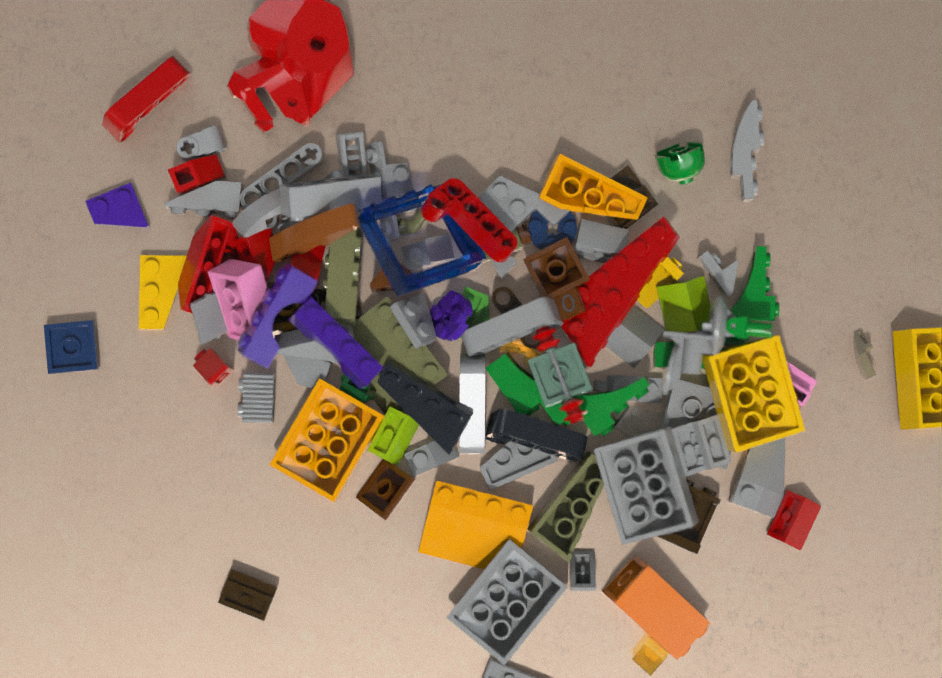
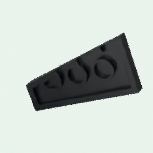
[377,360,474,455]

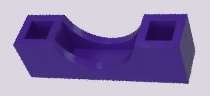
[237,263,317,369]
[288,298,383,389]

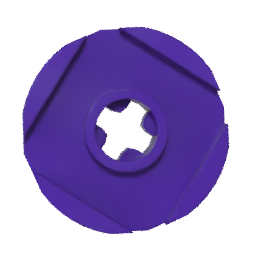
[430,290,472,341]

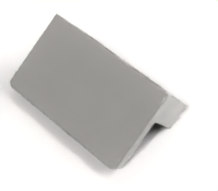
[574,219,629,263]

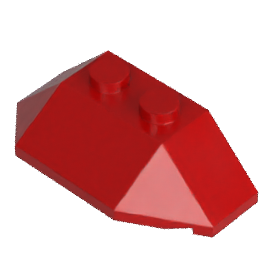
[178,215,241,313]

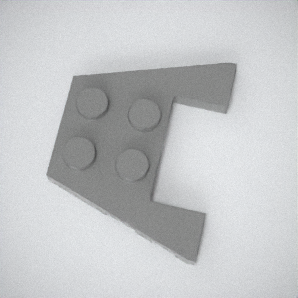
[468,176,569,279]

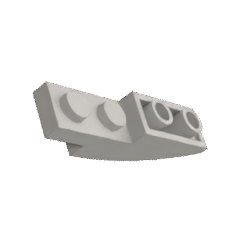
[730,100,764,202]

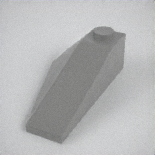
[729,437,785,519]

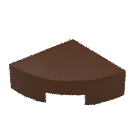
[517,221,532,246]

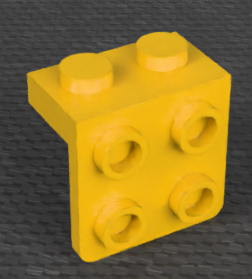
[637,257,684,308]

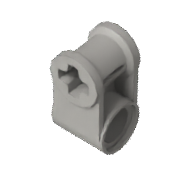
[176,126,226,161]

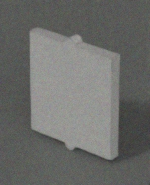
[190,292,228,344]

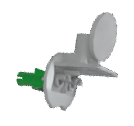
[662,296,773,395]

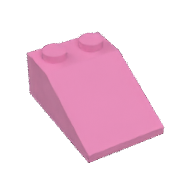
[208,259,267,340]

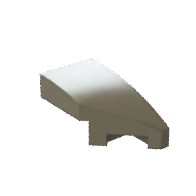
[853,330,877,380]

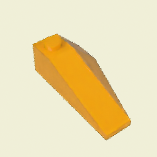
[539,154,648,220]

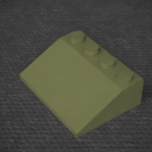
[353,296,448,415]

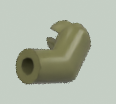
[397,209,426,235]

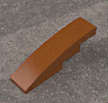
[269,203,359,262]

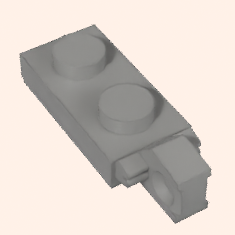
[594,375,663,403]

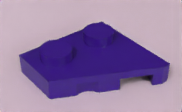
[85,182,149,228]

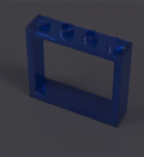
[357,184,487,297]

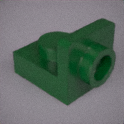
[339,373,376,404]

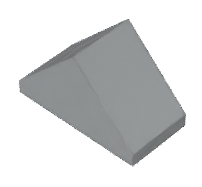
[569,551,596,591]

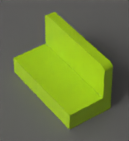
[367,407,419,466]

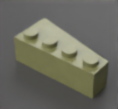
[321,216,363,327]
[527,451,604,562]

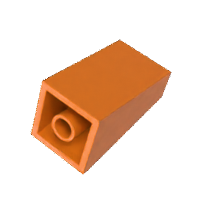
[602,555,710,660]

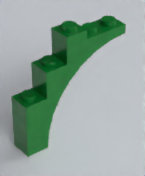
[653,246,780,370]
[485,352,652,437]

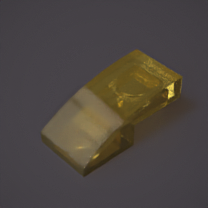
[500,342,541,365]
[632,636,669,676]

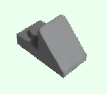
[401,234,455,271]
[697,251,738,298]
[404,440,459,476]

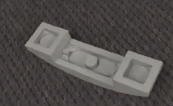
[232,188,281,238]

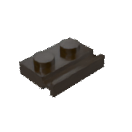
[218,569,278,621]

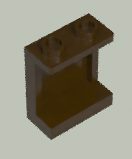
[657,479,721,554]

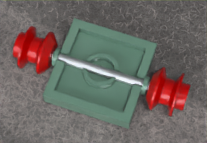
[528,326,592,424]

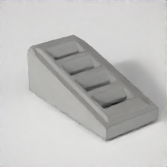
[335,131,368,177]

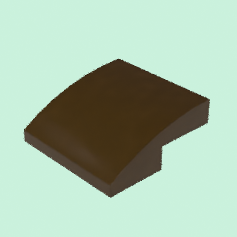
[605,164,658,229]

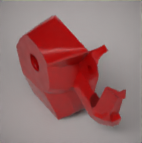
[226,0,354,133]

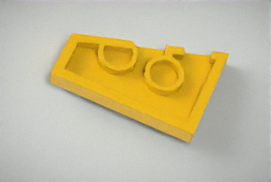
[139,255,186,330]

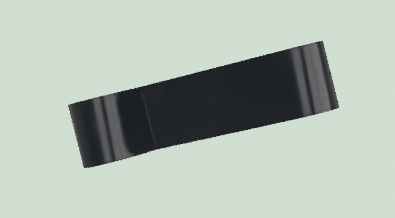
[485,409,588,462]

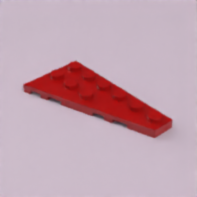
[561,216,680,367]

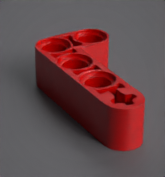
[102,56,191,143]
[421,178,518,263]

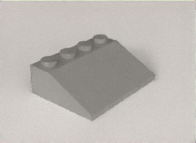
[594,426,699,545]
[446,539,568,665]

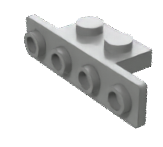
[366,141,417,242]

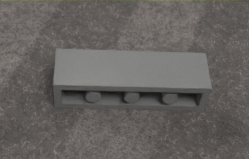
[279,174,382,221]

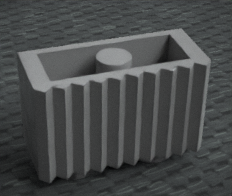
[238,372,275,423]

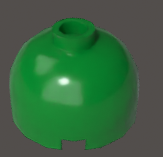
[655,141,705,185]

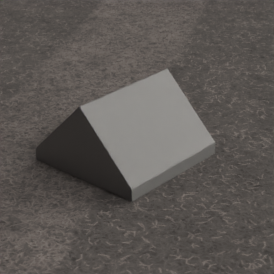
[606,306,664,368]

